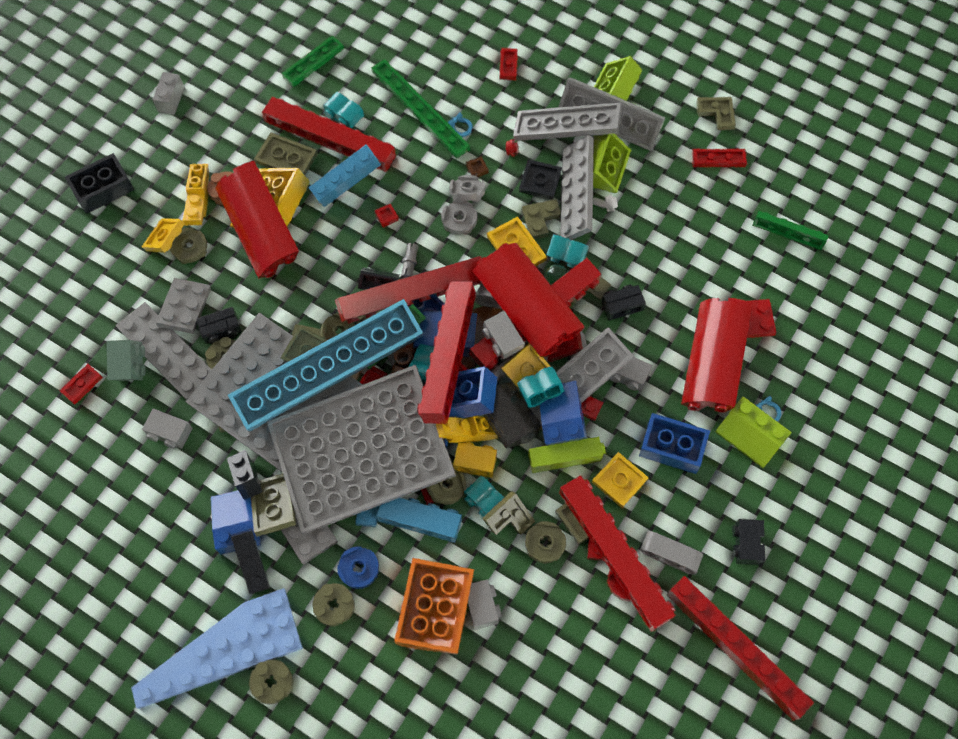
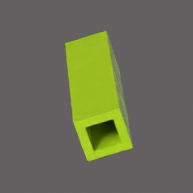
[528,437,606,473]

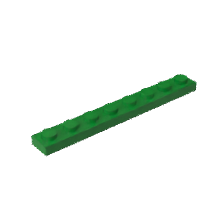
[371,59,470,159]

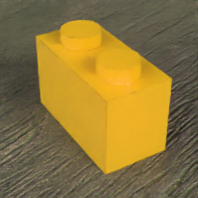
[453,442,497,478]

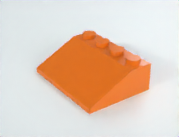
[394,558,474,654]

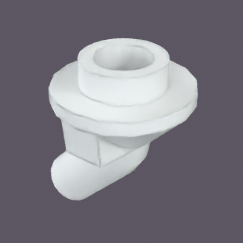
[593,194,618,212]

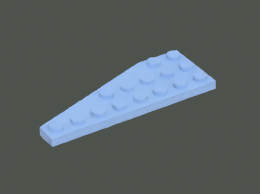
[132,588,303,709]

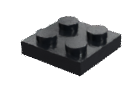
[519,159,562,200]

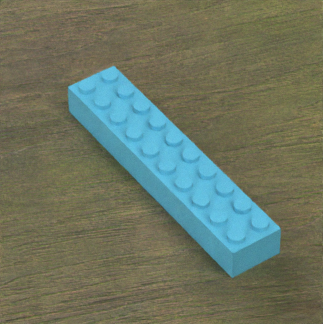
[228,299,423,432]

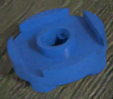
[337,547,379,589]

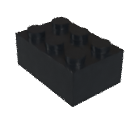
[65,153,135,214]

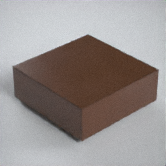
[466,157,488,177]

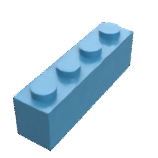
[309,144,381,207]
[376,497,462,543]

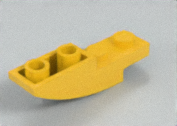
[182,164,209,226]
[436,416,504,443]

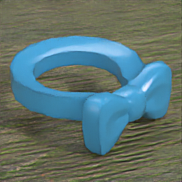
[448,112,472,138]
[756,396,781,422]

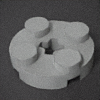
[449,175,485,202]
[441,200,477,235]

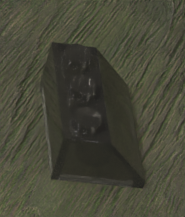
[483,382,542,448]

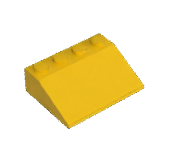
[230,168,310,228]

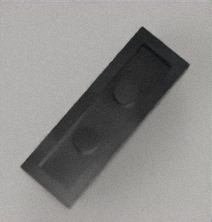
[231,529,270,594]

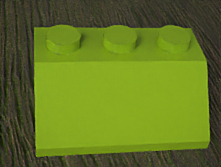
[594,56,642,101]
[593,134,631,193]
[715,396,792,468]

